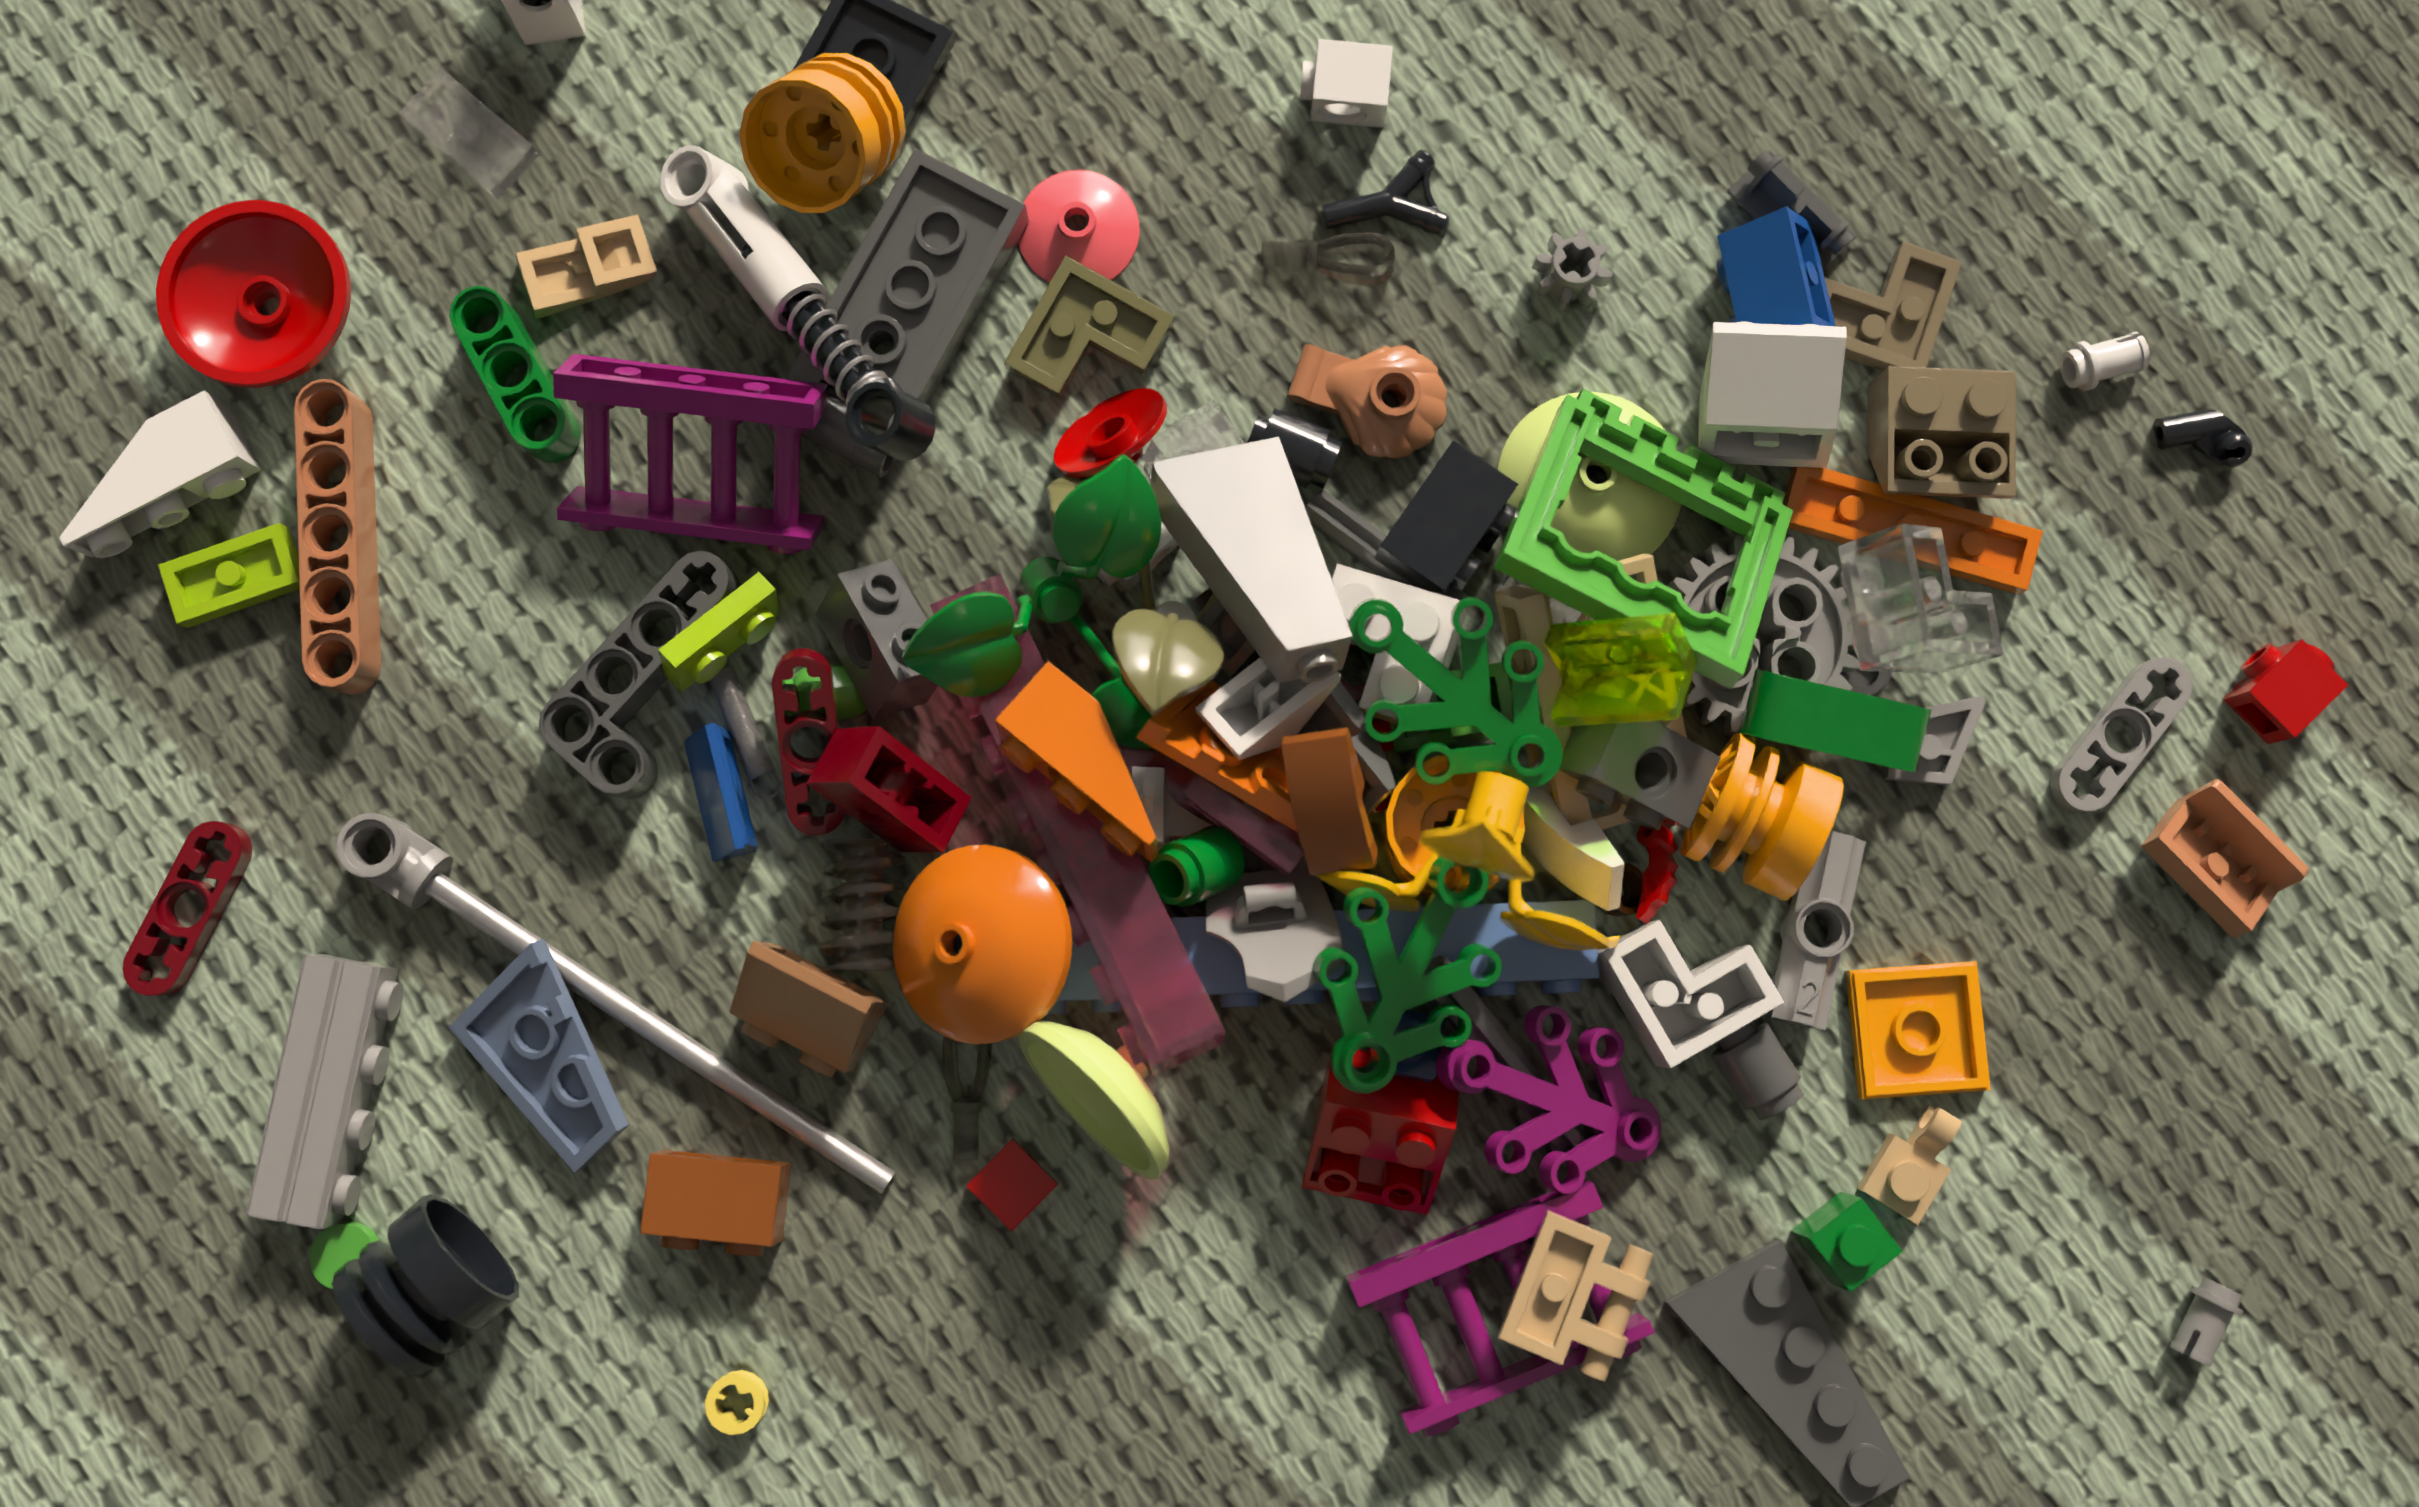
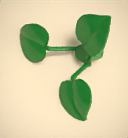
[902,454,1161,750]

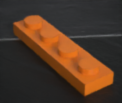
[1782,467,2043,595]

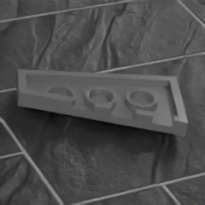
[1664,1240,1910,1507]

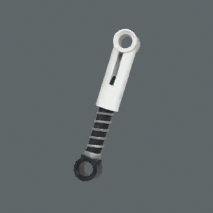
[660,145,936,461]

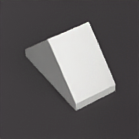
[1196,657,1341,760]

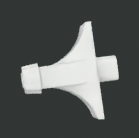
[1132,766,1213,852]

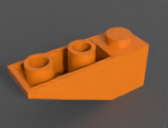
[995,661,1158,862]

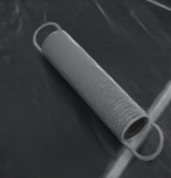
[709,656,781,800]

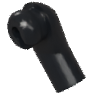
[2153,409,2253,467]

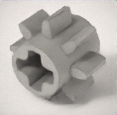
[1532,229,1613,312]

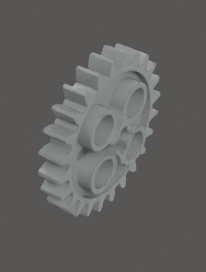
[1668,535,1866,740]

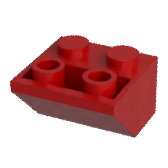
[1301,1044,1459,1215]

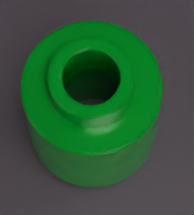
[1148,826,1245,906]

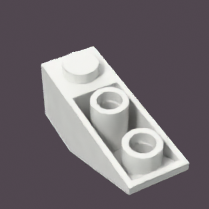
[59,391,261,558]

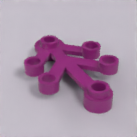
[1436,1005,1661,1194]

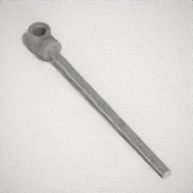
[336,813,896,1194]

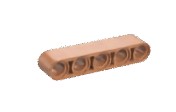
[294,379,381,695]

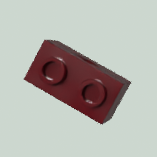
[806,726,972,853]

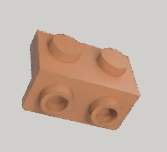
[2141,779,2309,939]

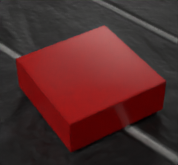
[966,1138,1059,1232]

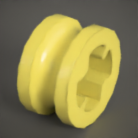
[705,1370,769,1435]

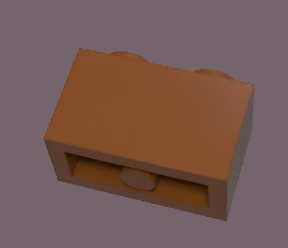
[640,1150,792,1256]

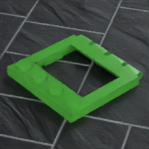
[1493,388,1793,689]

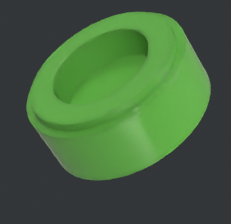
[309,1222,379,1289]

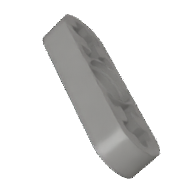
[2049,657,2192,813]

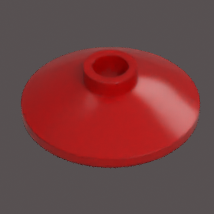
[1054,388,1167,478]

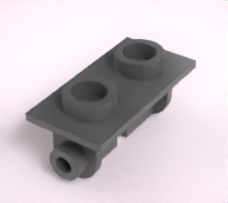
[1726,151,1857,269]

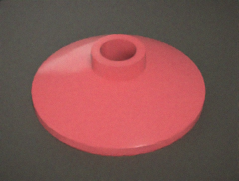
[1018,170,1140,283]

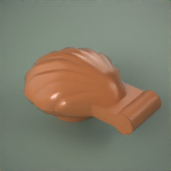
[1287,344,1447,459]

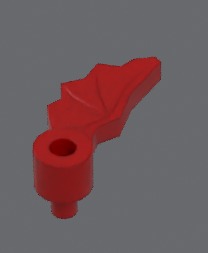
[1636,825,1678,924]

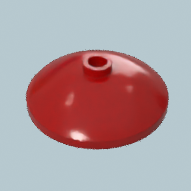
[156,200,351,388]

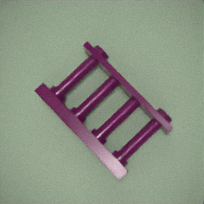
[553,354,828,554]
[1345,1179,1655,1437]

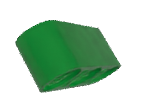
[449,286,581,463]
[1740,669,1932,772]

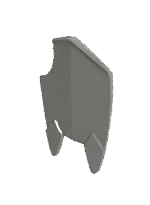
[1206,840,1345,1002]

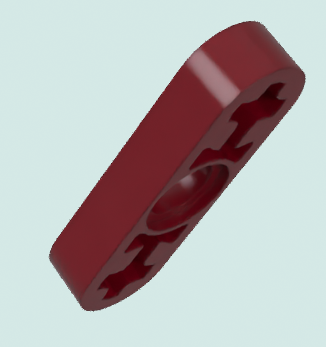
[772,648,845,836]
[122,821,253,996]

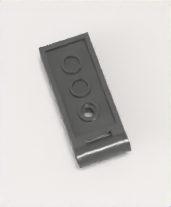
[785,148,1029,478]

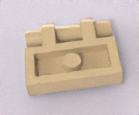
[1498,1210,1654,1381]

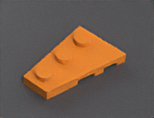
[1136,680,1298,832]

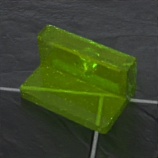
[1544,613,1697,727]

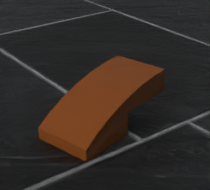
[1281,728,1378,875]

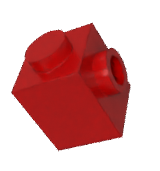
[2223,639,2348,744]

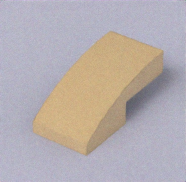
[516,215,657,319]

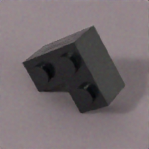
[1375,440,1518,595]

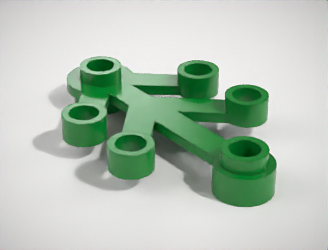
[1349,597,1563,788]
[1313,857,1502,1093]

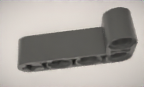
[539,551,740,799]

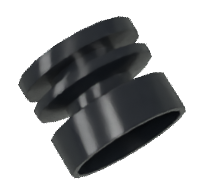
[332,1194,519,1378]

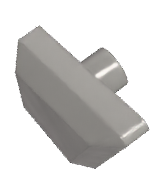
[1884,696,1986,786]

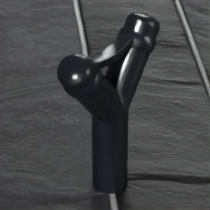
[1321,149,1450,236]

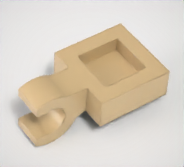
[1857,1105,1962,1225]

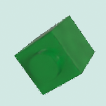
[1791,1192,1903,1292]

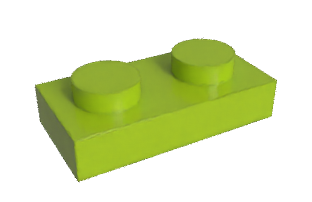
[158,523,300,628]
[658,572,779,693]

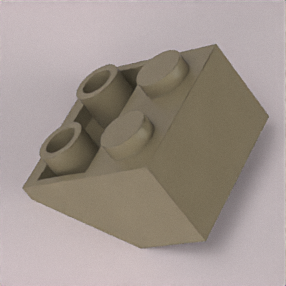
[1867,366,2016,499]

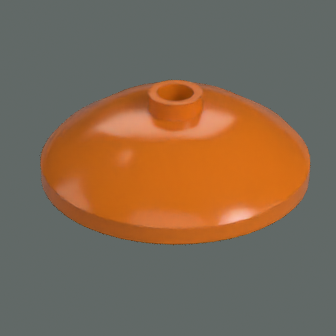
[893,845,1072,1044]

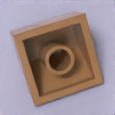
[729,941,890,1077]

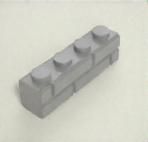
[245,953,403,1229]

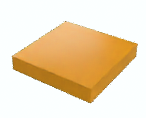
[1845,961,1991,1100]

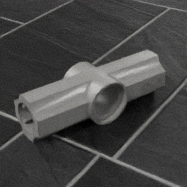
[1766,831,1866,1030]

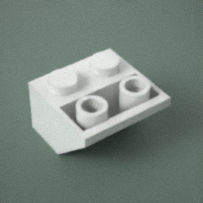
[1698,322,1847,468]

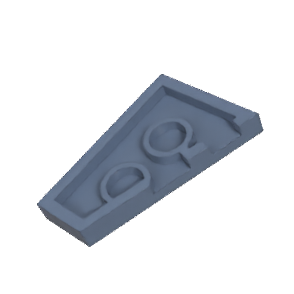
[448,938,629,1173]

